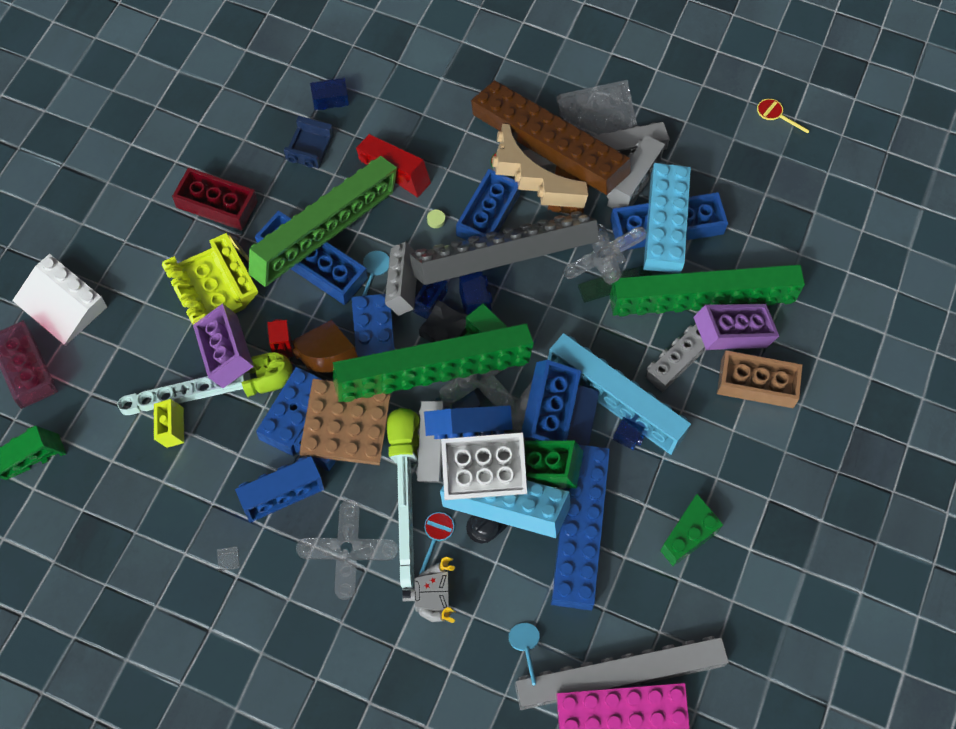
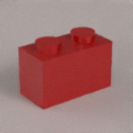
[267,319,293,358]

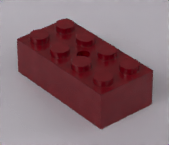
[172,167,258,231]

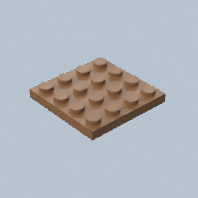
[299,379,391,466]

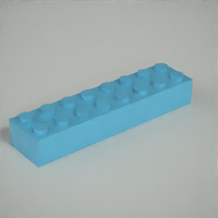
[548,333,691,455]

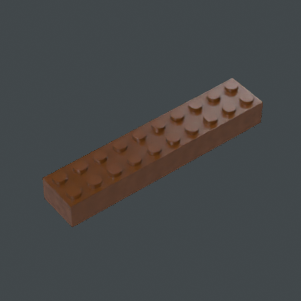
[471,80,630,195]

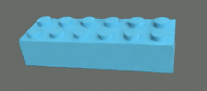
[643,163,691,274]
[440,481,570,538]

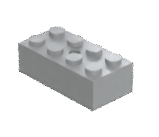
[607,135,665,209]

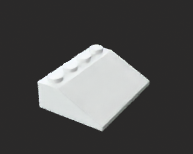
[13,254,107,346]
[441,433,527,500]

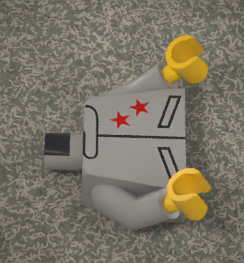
[402,557,456,623]

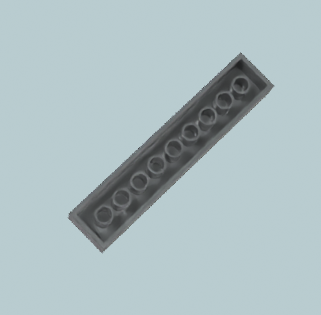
[410,211,599,285]

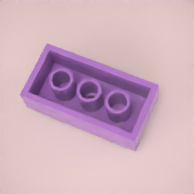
[193,303,254,388]
[693,304,779,350]

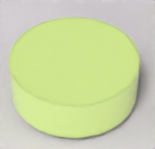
[427,210,445,228]

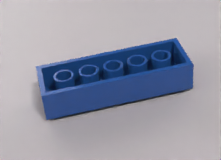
[610,192,728,251]
[255,210,368,305]

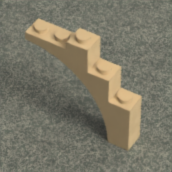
[492,124,588,208]

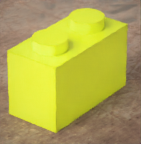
[154,399,184,448]

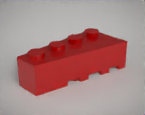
[356,134,431,198]

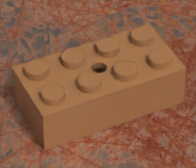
[717,351,802,408]

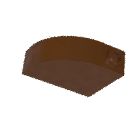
[291,320,358,372]

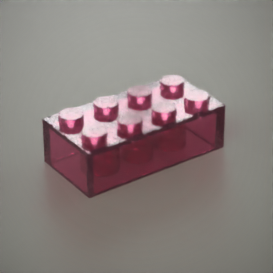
[0,320,58,409]

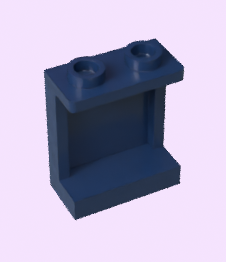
[284,116,333,169]

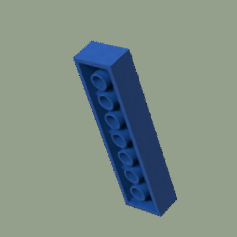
[551,444,610,611]

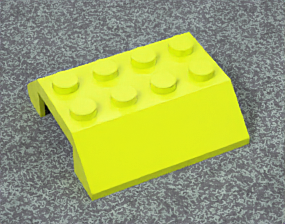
[162,233,258,325]

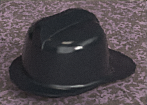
[466,515,508,544]

